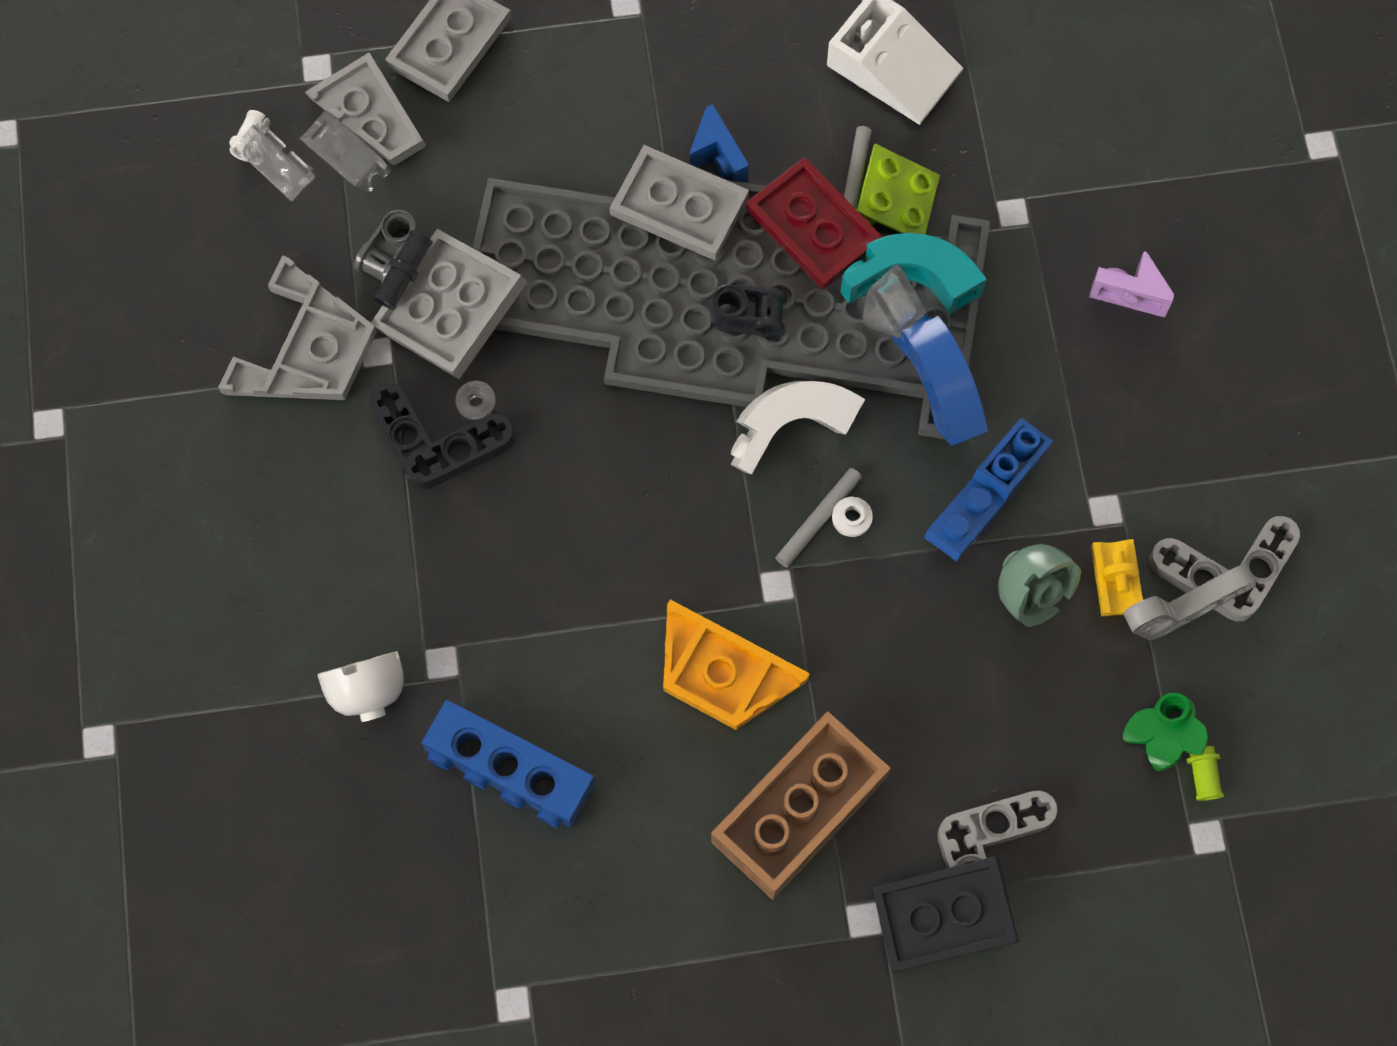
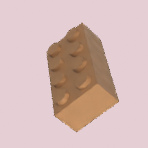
[711,711,891,900]

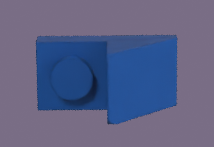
[689,104,749,183]

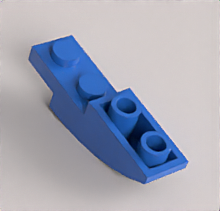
[924,418,1053,562]

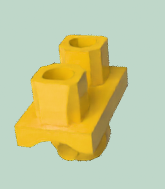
[1091,539,1143,616]

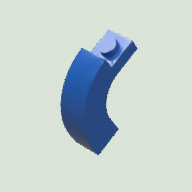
[890,313,988,446]

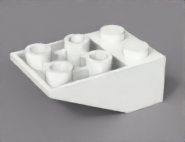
[827,0,963,125]

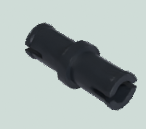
[373,230,433,310]

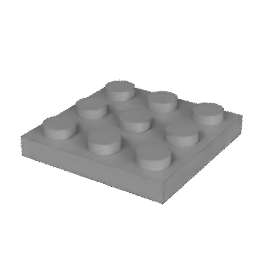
[371,229,527,379]

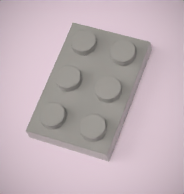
[385,0,512,102]
[610,145,749,261]

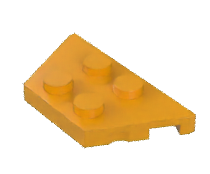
[663,600,810,730]

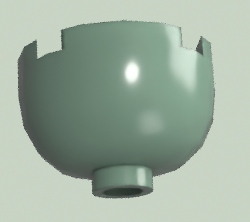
[998,544,1081,627]

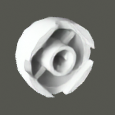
[318,651,404,722]

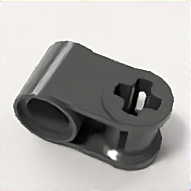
[354,210,419,284]

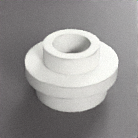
[832,497,873,537]

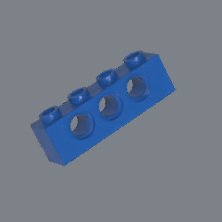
[421,699,596,829]

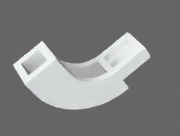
[730,381,865,474]

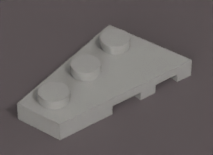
[305,53,426,166]

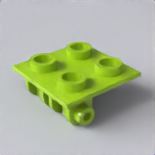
[857,144,940,235]

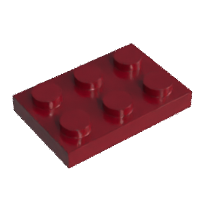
[746,157,882,290]

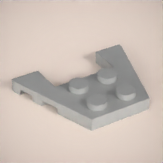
[218,255,377,400]

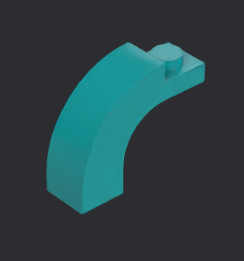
[841,233,987,315]

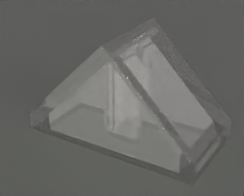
[861,264,927,338]

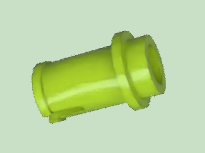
[1187,746,1224,801]

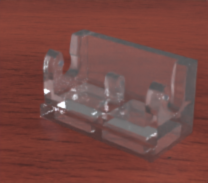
[300,110,391,192]

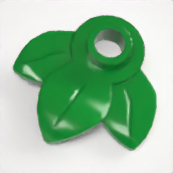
[1123,693,1208,771]

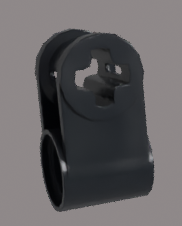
[710,284,788,338]

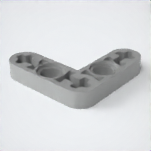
[1149,516,1300,621]
[1123,565,1256,640]
[937,790,1057,868]

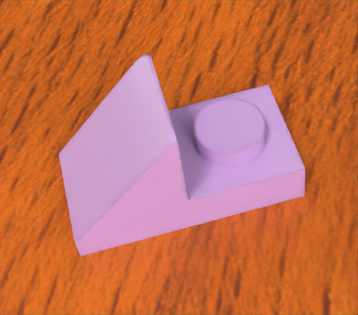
[1089,251,1174,317]

